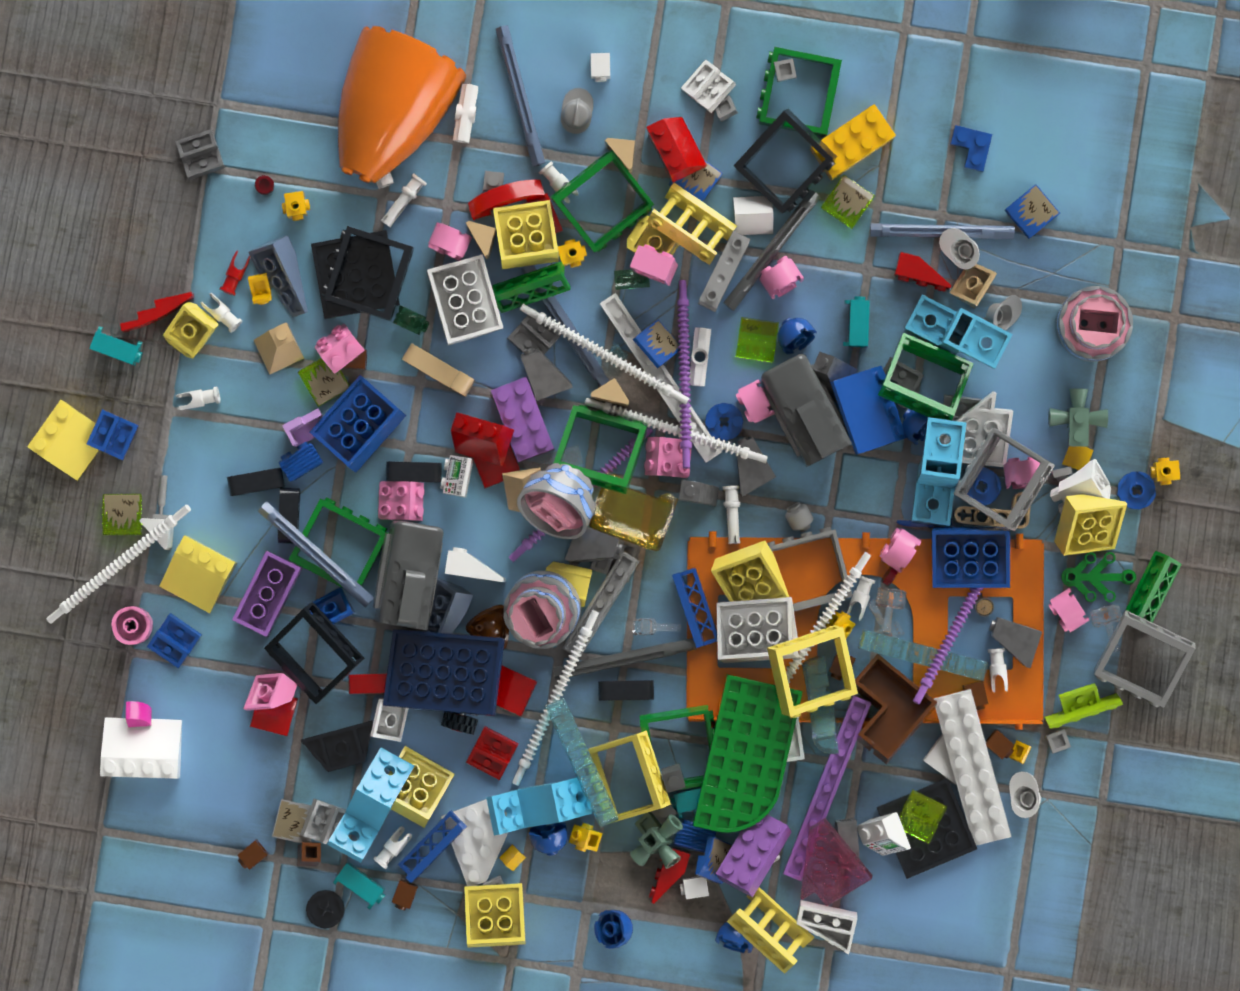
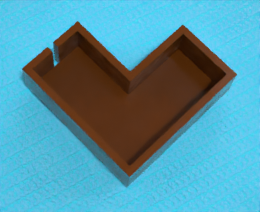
[855,654,937,765]

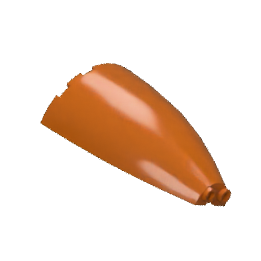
[338,26,466,183]

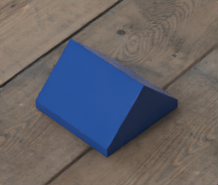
[310,587,355,624]

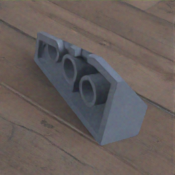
[248,235,308,317]
[422,578,473,634]

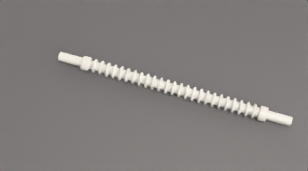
[520,304,689,405]
[585,398,768,463]
[46,505,191,624]
[786,552,871,683]
[512,610,599,786]

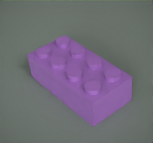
[491,377,554,463]
[232,551,303,637]
[716,814,791,898]

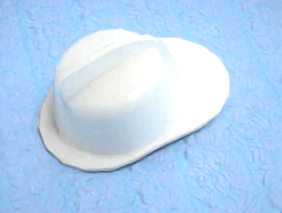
[939,228,980,270]
[1009,772,1041,818]

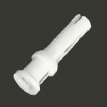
[381,173,427,228]
[723,486,741,544]

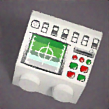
[440,455,473,498]
[857,812,911,856]

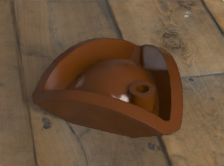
[466,604,509,650]

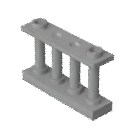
[698,231,751,312]

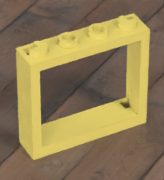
[767,625,858,718]
[581,731,671,825]

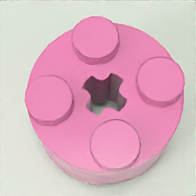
[428,222,472,261]
[759,256,804,299]
[736,379,775,424]
[1003,457,1040,489]
[880,528,921,573]
[1048,588,1090,633]
[111,606,153,645]

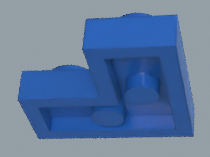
[950,125,993,172]

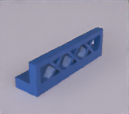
[672,568,717,648]
[398,810,467,883]

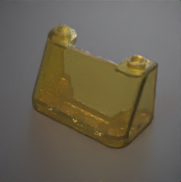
[589,473,678,551]

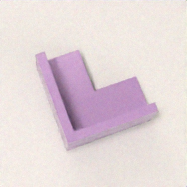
[282,409,323,448]

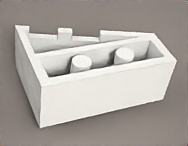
[796,900,857,955]

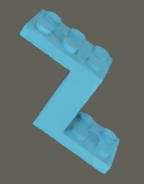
[904,294,1013,369]
[911,417,967,527]
[327,748,414,863]
[486,775,596,836]

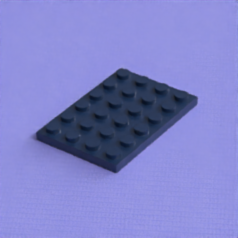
[383,629,505,716]

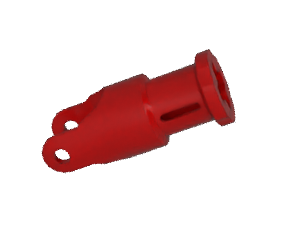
[219,250,250,296]

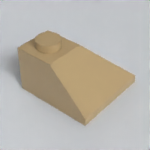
[254,322,304,375]

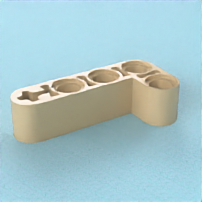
[401,343,475,397]
[953,492,1031,529]

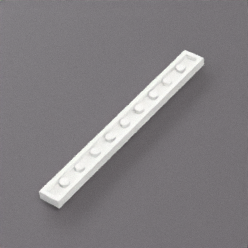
[600,293,722,463]

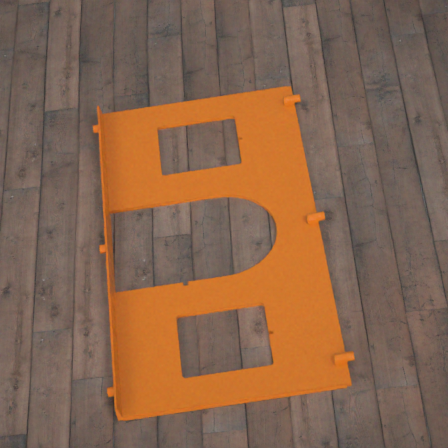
[686,531,1044,730]

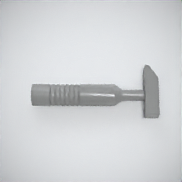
[153,475,169,519]

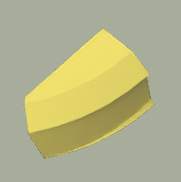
[627,215,679,255]
[163,302,219,358]
[545,561,593,607]

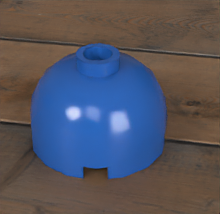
[778,318,817,354]
[902,409,928,445]
[529,822,568,856]
[594,910,633,949]
[715,922,753,953]

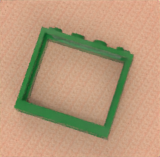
[756,47,842,137]
[550,150,654,252]
[878,332,974,421]
[553,405,647,494]
[288,497,388,588]
[639,705,714,790]

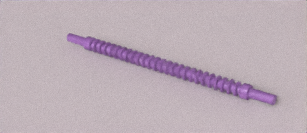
[677,280,692,469]
[509,427,653,562]
[913,588,983,705]

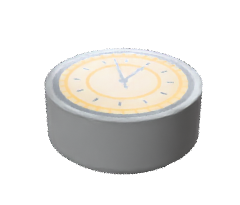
[974,596,994,617]

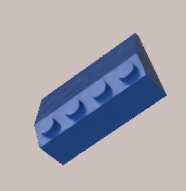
[830,365,907,455]
[310,375,406,473]
[932,527,1010,588]

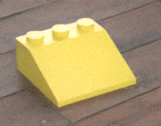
[493,200,559,270]
[27,400,99,481]
[1054,494,1127,556]
[159,535,237,613]
[711,541,789,602]
[388,746,455,828]
[464,883,526,948]

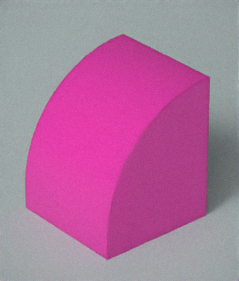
[126,701,152,727]

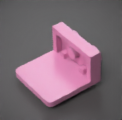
[315,324,365,374]
[644,437,691,478]
[378,481,425,521]

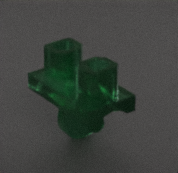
[614,269,650,290]
[393,306,429,335]

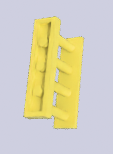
[646,183,737,265]
[727,887,814,974]

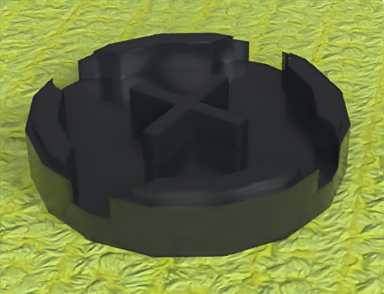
[306,890,345,929]

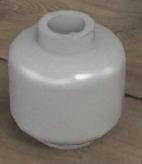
[785,502,813,532]

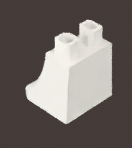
[1050,459,1111,514]

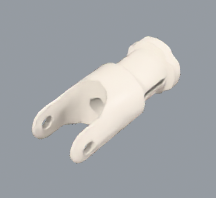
[539,161,579,203]
[200,293,242,333]
[176,386,221,410]
[847,576,875,621]
[988,648,1008,692]
[373,826,412,869]

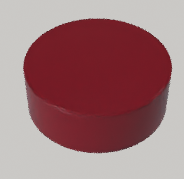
[255,175,274,195]
[881,566,898,586]

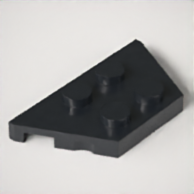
[301,720,373,772]

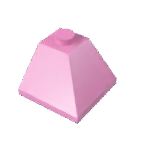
[243,673,297,711]

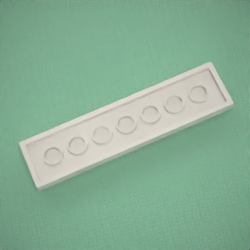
[933,689,1011,846]

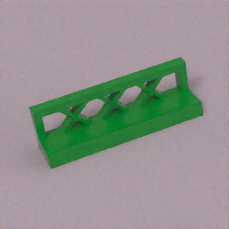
[492,261,571,313]
[1126,551,1182,623]

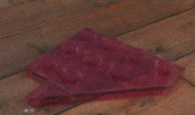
[800,818,873,906]

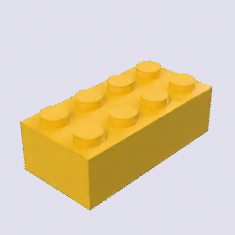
[810,104,896,181]

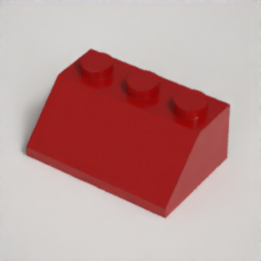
[646,117,707,183]
[451,412,514,466]

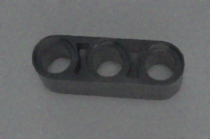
[386,461,442,482]
[227,468,285,496]
[278,487,300,544]
[598,680,654,701]

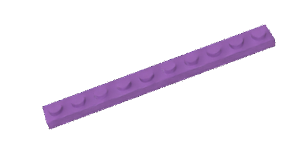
[783,695,871,881]

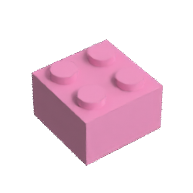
[630,244,678,286]

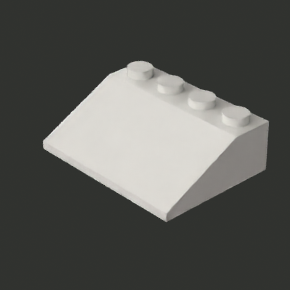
[427,254,503,346]
[445,547,506,583]
[717,597,799,663]
[100,718,182,779]

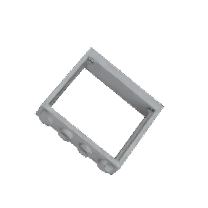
[953,428,1055,531]
[767,527,853,612]
[1094,610,1196,708]

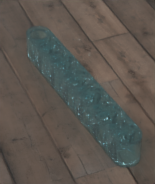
[858,629,989,681]
[546,698,618,828]

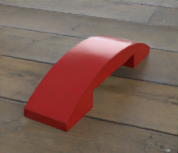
[468,179,546,220]

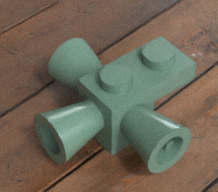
[1048,389,1108,447]
[630,812,683,869]

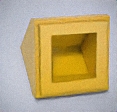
[1009,740,1032,764]
[499,844,526,871]

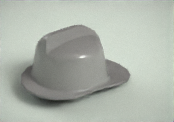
[561,88,593,134]
[984,295,1022,331]

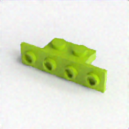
[1044,683,1123,729]

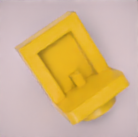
[248,273,272,305]

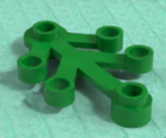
[1061,552,1136,602]

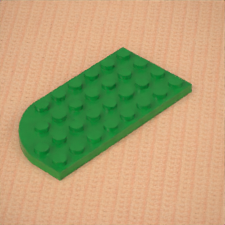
[693,674,803,833]

